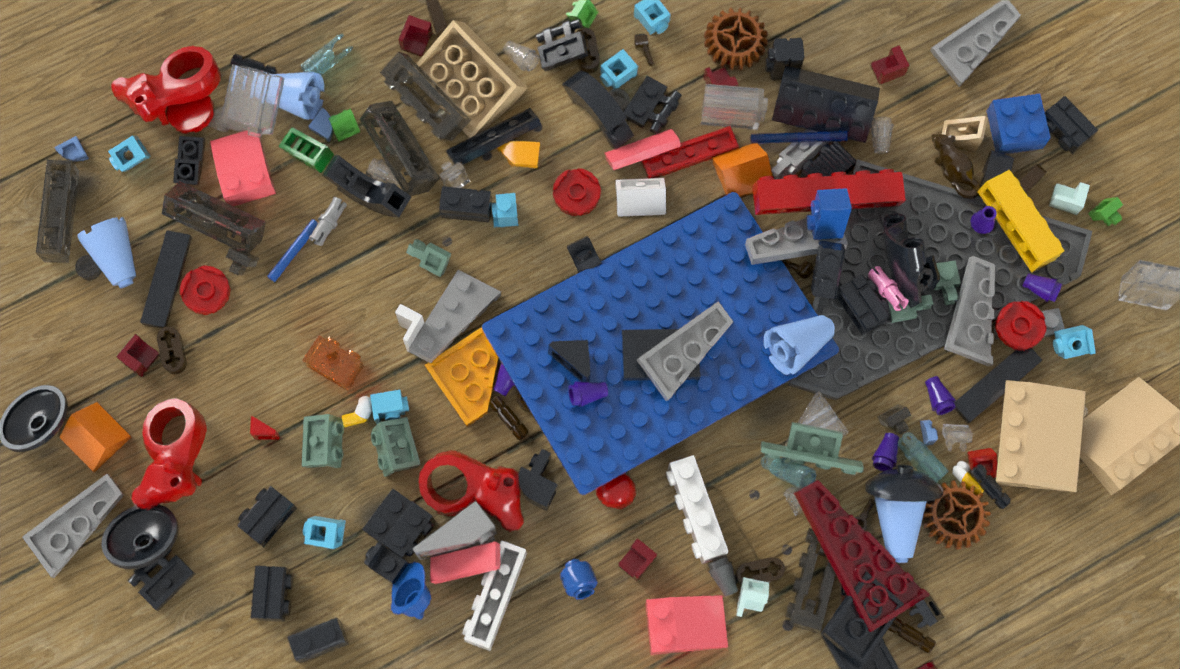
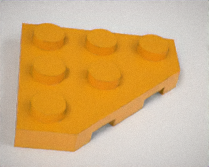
[425,327,499,427]

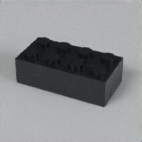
[771,65,880,143]

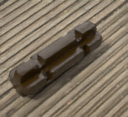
[489,396,528,440]
[888,618,936,653]

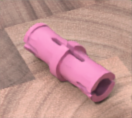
[868,266,908,311]

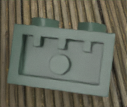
[302,414,344,468]
[371,417,421,477]

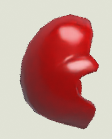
[596,473,636,510]

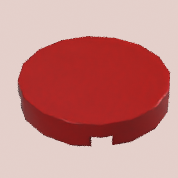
[166,95,214,134]
[553,168,601,216]
[180,265,231,315]
[995,301,1046,351]

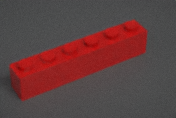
[752,169,906,215]

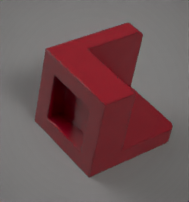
[398,15,433,57]
[870,45,910,85]
[703,67,738,102]
[116,334,159,377]
[618,538,658,581]

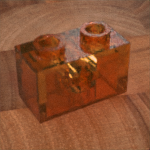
[302,336,364,391]

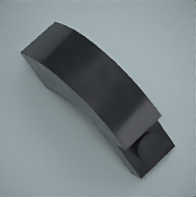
[562,70,634,149]
[322,155,411,217]

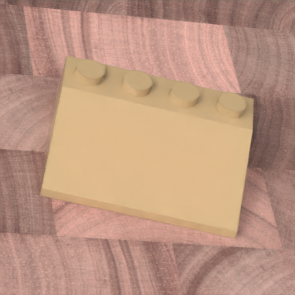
[408,20,528,138]
[1080,377,1180,495]
[996,380,1086,493]

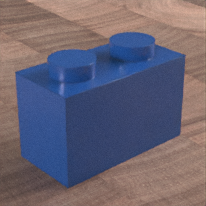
[807,188,852,240]

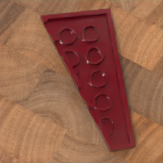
[794,480,930,632]

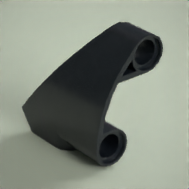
[883,213,933,308]

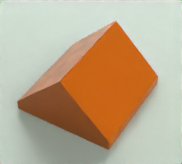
[711,142,772,198]
[59,402,132,473]

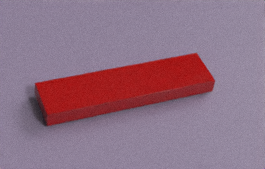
[641,126,739,178]

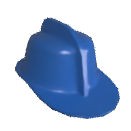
[391,562,431,619]

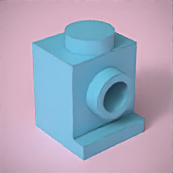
[634,0,670,35]
[600,49,638,90]
[108,135,151,172]
[492,193,518,228]
[1053,325,1096,359]
[370,390,410,424]
[303,516,346,549]

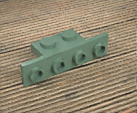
[761,422,864,474]

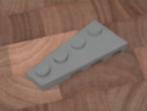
[930,0,1021,87]
[745,213,848,265]
[944,256,995,366]
[409,270,501,363]
[637,301,733,401]
[23,474,124,578]

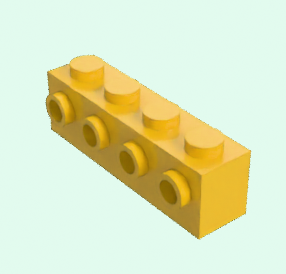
[978,170,1064,272]

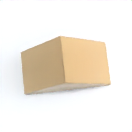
[942,116,988,152]

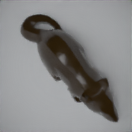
[932,134,981,199]

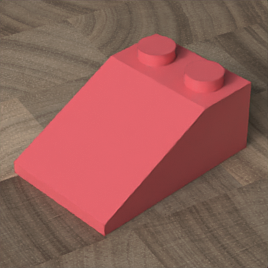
[210,128,276,208]
[645,595,728,655]

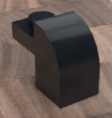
[519,449,558,511]

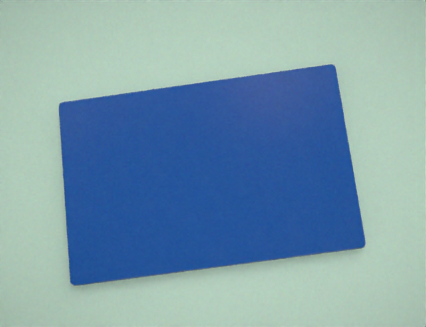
[482,192,839,495]

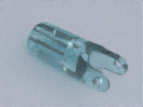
[300,33,353,76]
[898,432,949,482]
[761,456,816,488]

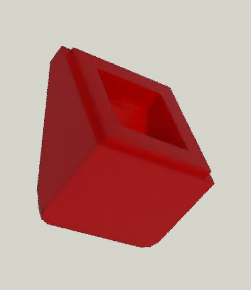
[250,416,280,440]
[967,448,998,478]

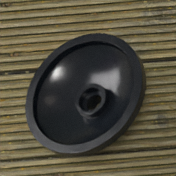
[0,385,68,452]
[865,465,943,502]
[101,504,179,569]

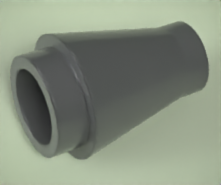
[708,556,738,597]

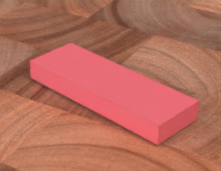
[605,129,681,170]
[430,542,500,584]

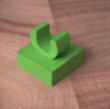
[566,0,598,29]
[328,109,360,142]
[1088,197,1123,226]

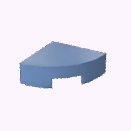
[308,108,333,142]
[54,136,89,162]
[920,420,938,446]

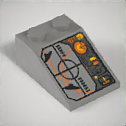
[413,501,497,560]

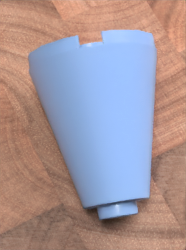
[254,72,325,120]
[77,217,136,289]
[764,315,835,375]
[875,496,927,563]

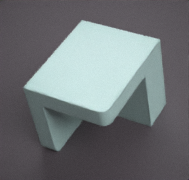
[1049,182,1090,215]
[737,577,769,617]

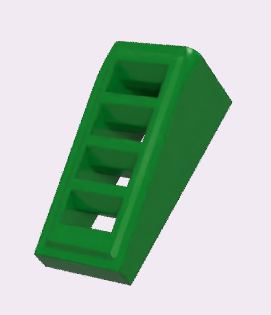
[278,127,334,173]

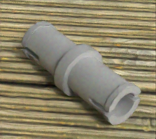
[309,197,347,246]

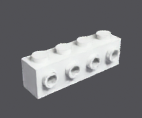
[666,455,728,564]
[462,541,527,651]

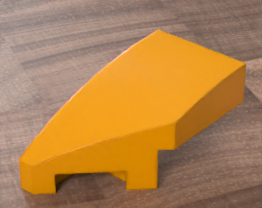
[496,141,540,168]

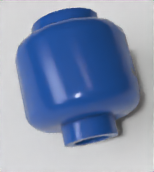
[560,559,597,600]

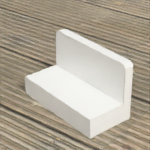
[616,178,666,217]
[395,304,424,352]

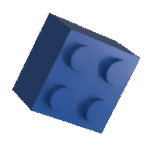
[986,94,1050,154]

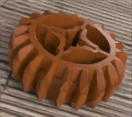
[704,7,768,71]
[923,480,991,550]

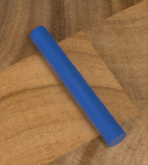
[267,219,318,282]

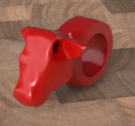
[111,46,220,126]
[131,398,207,510]
[419,450,524,532]

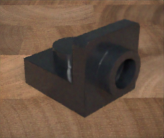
[567,236,602,273]
[364,542,409,584]

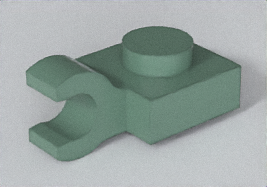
[406,239,451,277]
[934,261,961,306]
[886,295,933,323]

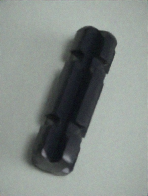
[230,54,277,77]
[970,464,1011,509]

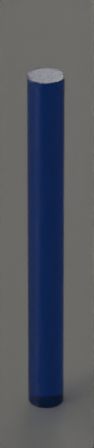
[751,131,848,144]

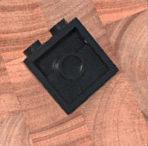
[362,489,435,560]

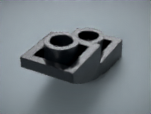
[173,136,205,185]
[978,150,1014,197]

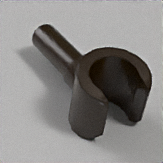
[634,34,654,66]
[782,259,814,279]
[855,499,875,530]

